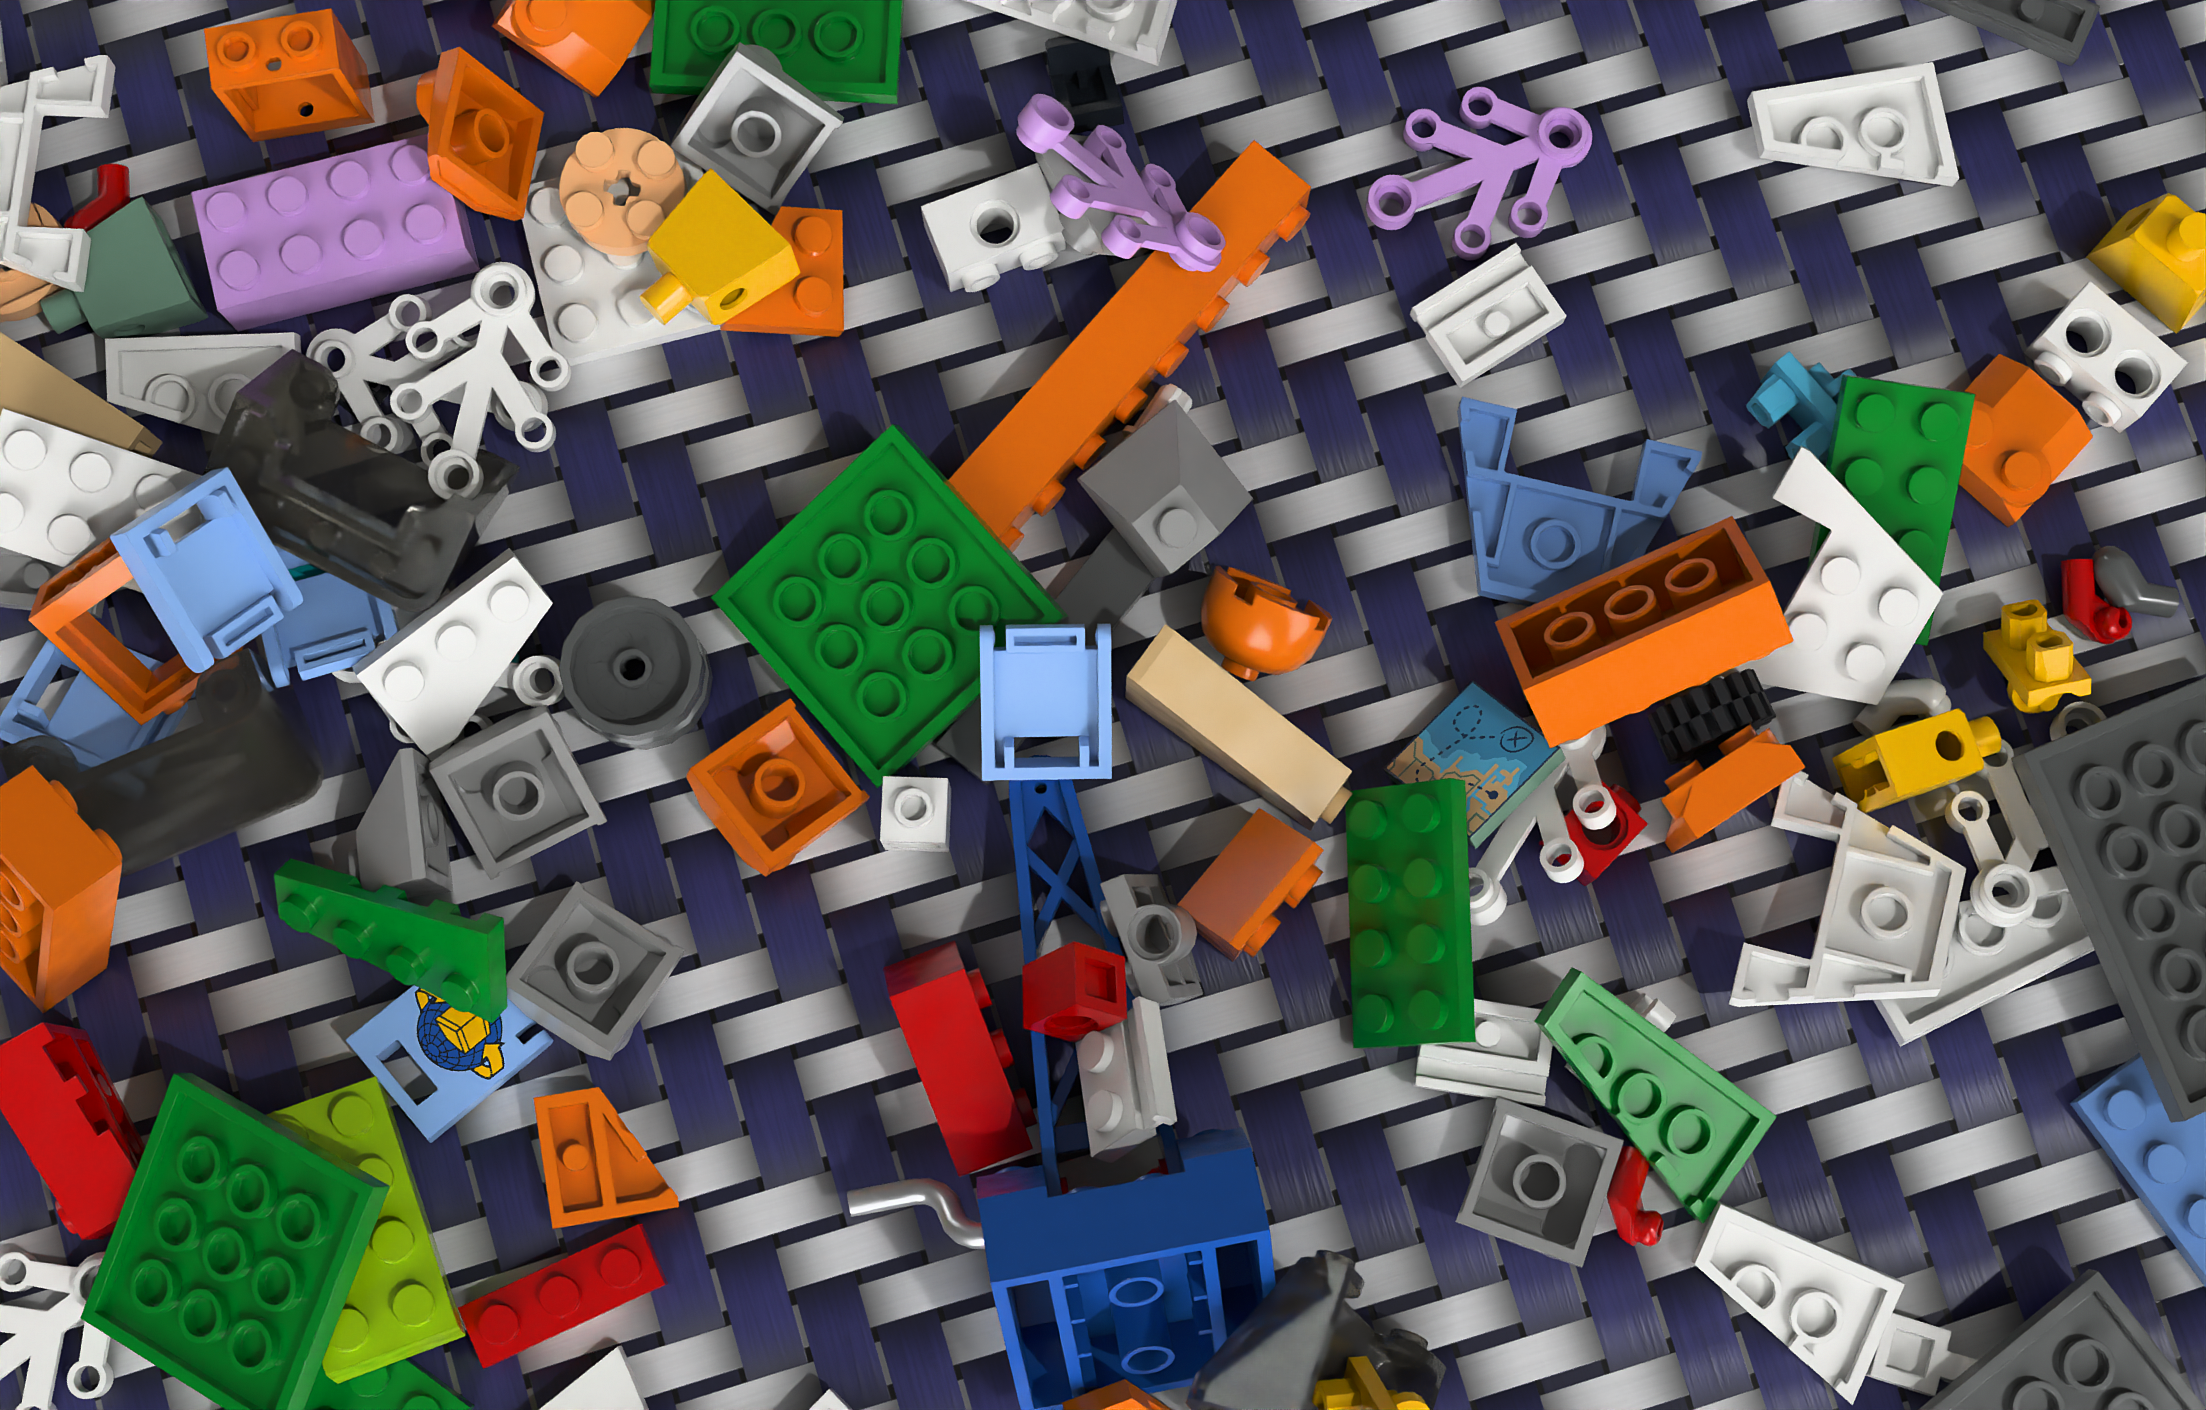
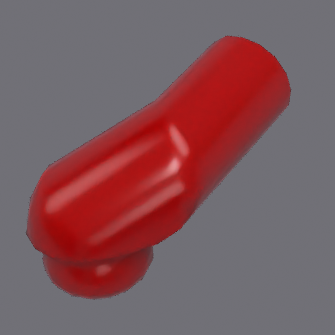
[64,164,130,233]
[2061,559,2132,644]
[1607,1146,1664,1247]

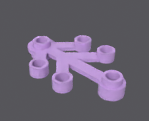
[1366,87,1592,261]
[1016,94,1226,272]

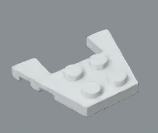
[0,55,116,292]
[1717,445,1943,705]
[1729,771,1966,1007]

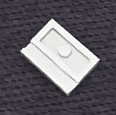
[1410,243,1566,388]
[1075,996,1177,1163]
[1413,999,1553,1107]

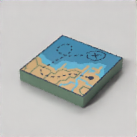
[1384,680,1566,849]

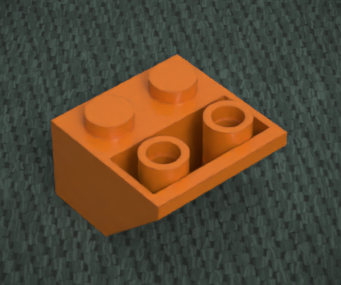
[1177,808,1324,962]

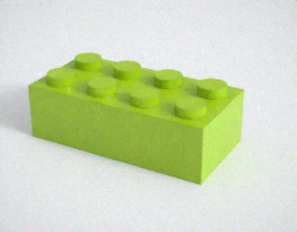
[266,1076,466,1384]

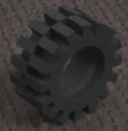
[1647,669,1776,765]

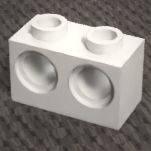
[2024,281,2188,433]

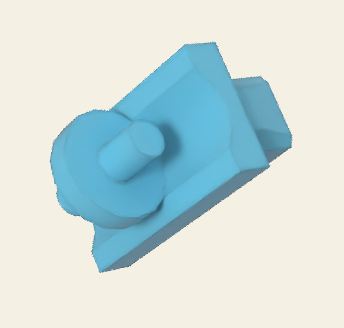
[1746,351,1856,464]

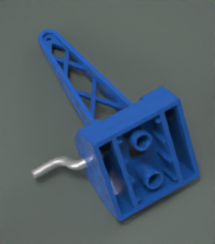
[847,755,1284,1410]

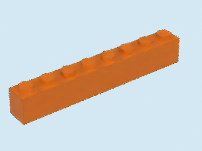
[948,140,1311,553]

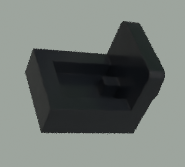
[1045,36,1124,134]

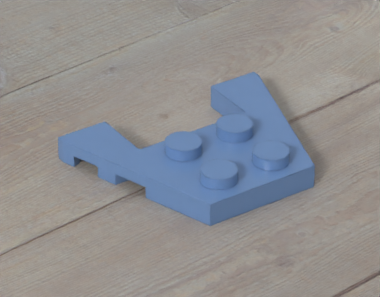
[1457,397,1702,607]

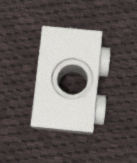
[921,163,1066,292]

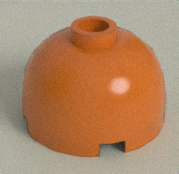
[1200,566,1333,681]

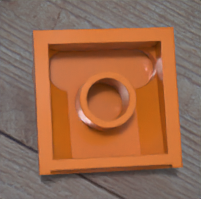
[491,0,655,98]
[416,47,544,221]
[1959,354,2093,528]
[686,698,870,877]
[1660,724,1805,853]

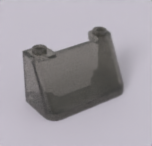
[202,349,521,612]
[0,648,324,878]
[1185,1250,1447,1410]

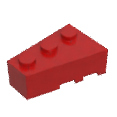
[883,940,1038,1177]
[0,1022,145,1240]

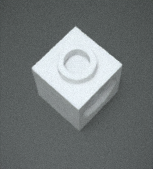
[880,776,951,852]

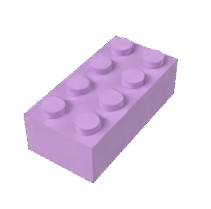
[191,133,480,331]

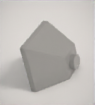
[1077,400,1253,578]
[348,748,453,898]

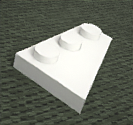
[1747,62,1959,187]
[105,332,305,460]
[352,548,553,762]
[1692,1201,1905,1405]

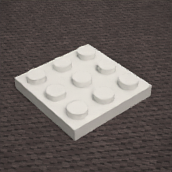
[522,149,720,369]

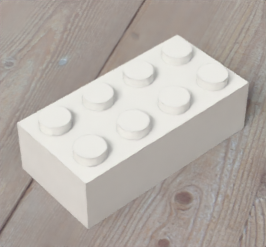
[0,408,262,593]

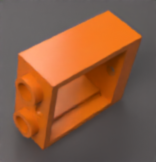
[204,8,375,142]
[28,538,244,726]

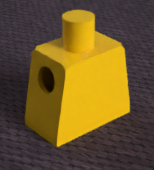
[639,168,801,325]
[2086,193,2206,334]
[1832,708,2001,814]

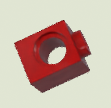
[1538,780,1648,886]
[1022,941,1127,1043]

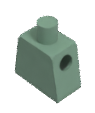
[40,197,208,341]

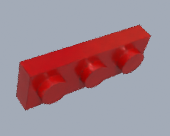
[458,1224,668,1369]

